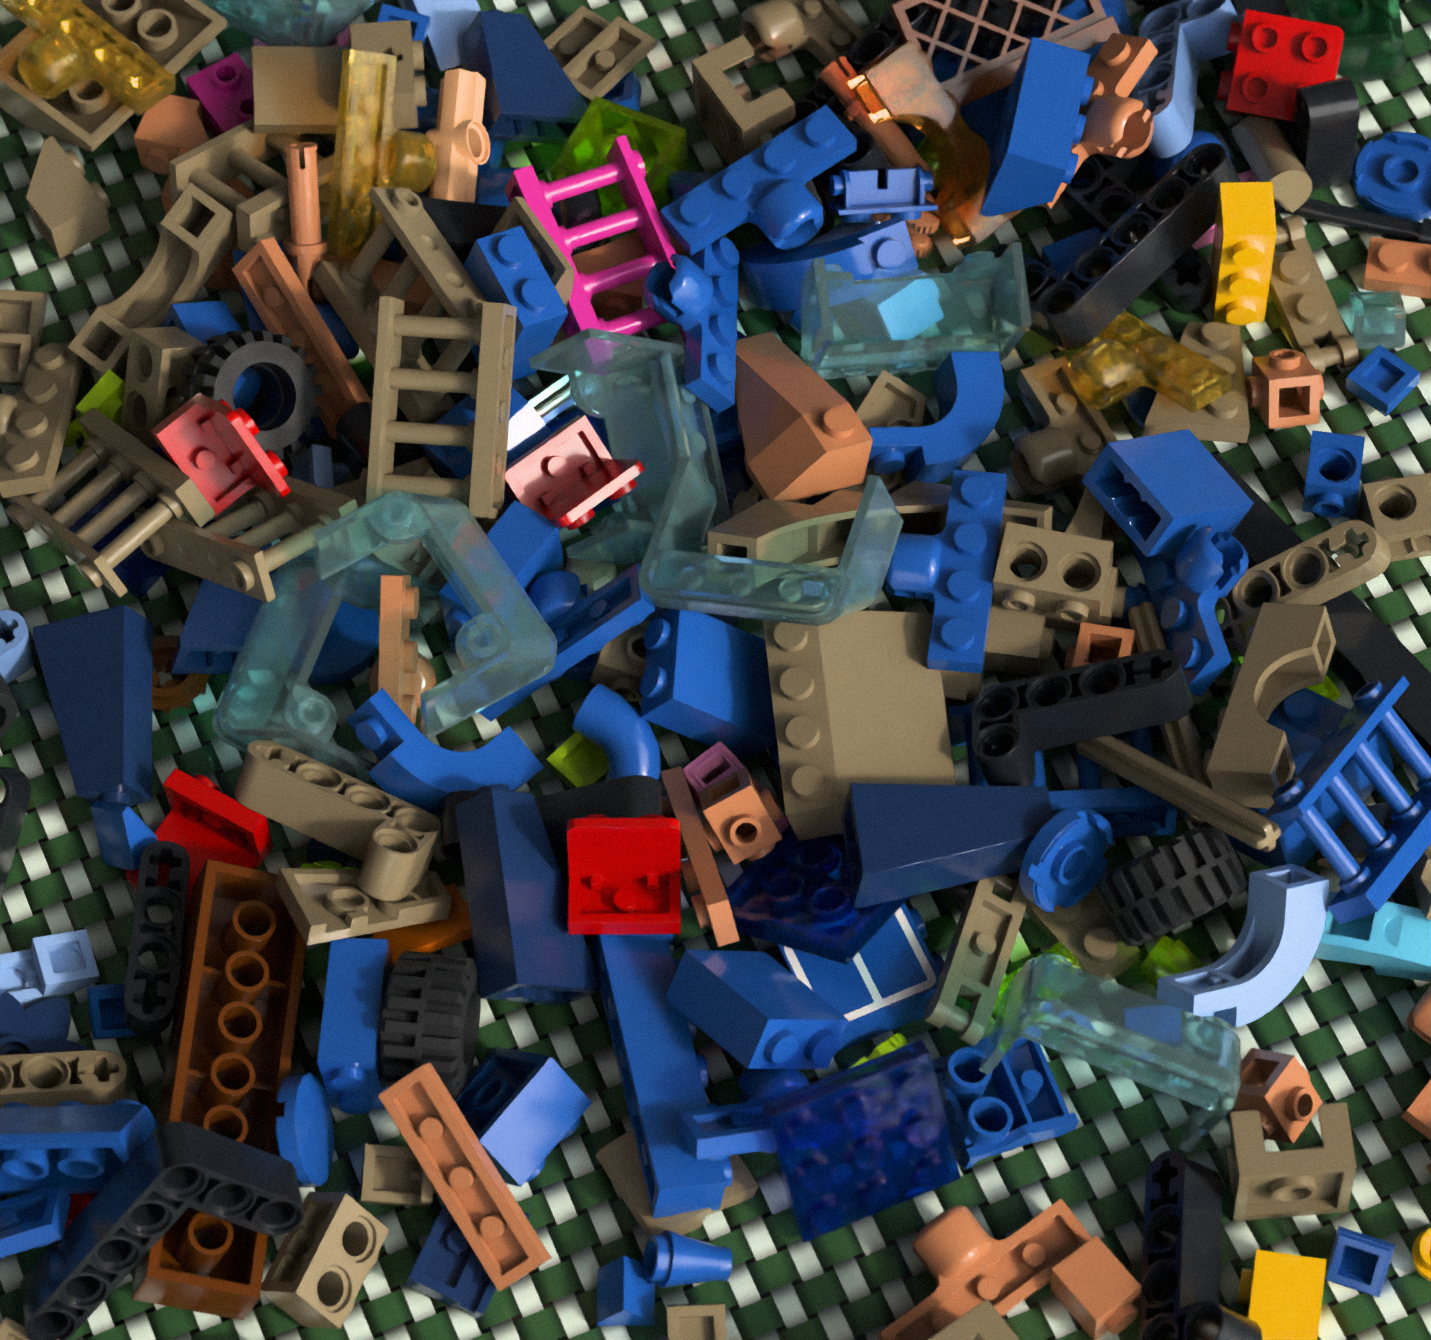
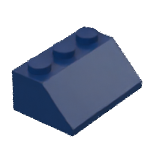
[979,36,1094,217]
[0,1099,159,1195]

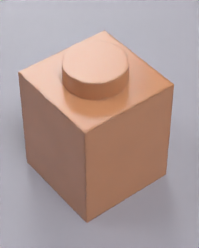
[1050,1235,1141,1340]

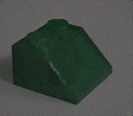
[1296,0,1408,83]

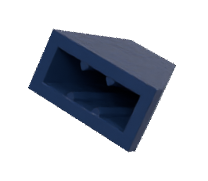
[461,9,592,145]
[170,535,286,674]

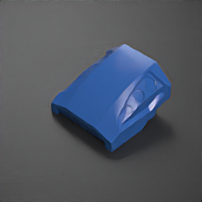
[925,1025,1079,1169]

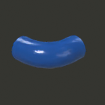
[572,683,661,782]

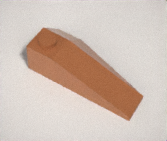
[735,332,873,502]

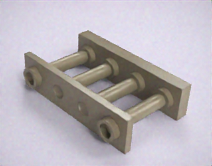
[169,118,403,253]
[312,187,488,424]
[360,296,517,519]
[5,407,216,598]
[133,475,368,603]

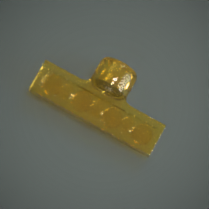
[0,0,176,115]
[326,49,438,261]
[1068,310,1232,413]

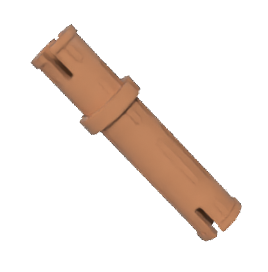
[819,55,937,179]
[283,142,328,300]

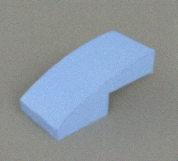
[0,929,100,1008]

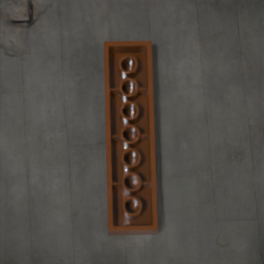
[131,859,307,1320]

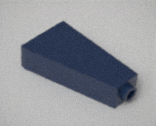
[33,605,153,808]
[841,783,1059,907]
[455,784,601,1005]

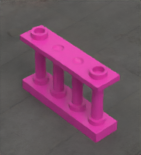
[504,135,686,374]

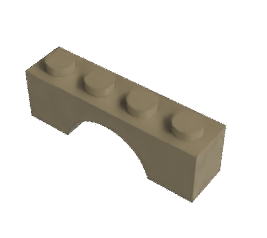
[68,182,238,379]
[1203,602,1336,809]

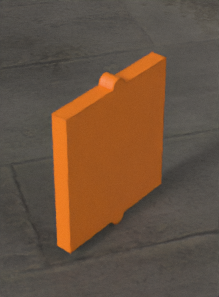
[370,883,472,965]

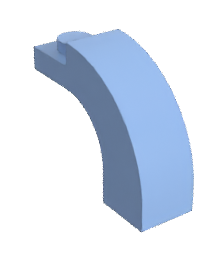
[1157,864,1330,1028]

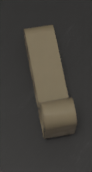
[1214,520,1391,694]
[234,740,442,901]
[0,1050,128,1108]

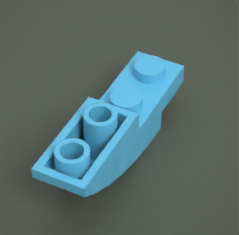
[1313,891,1431,982]

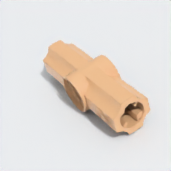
[424,68,490,203]

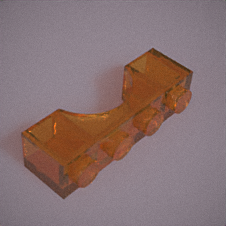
[847,40,1023,250]

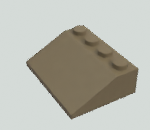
[0,0,228,152]
[763,609,957,841]

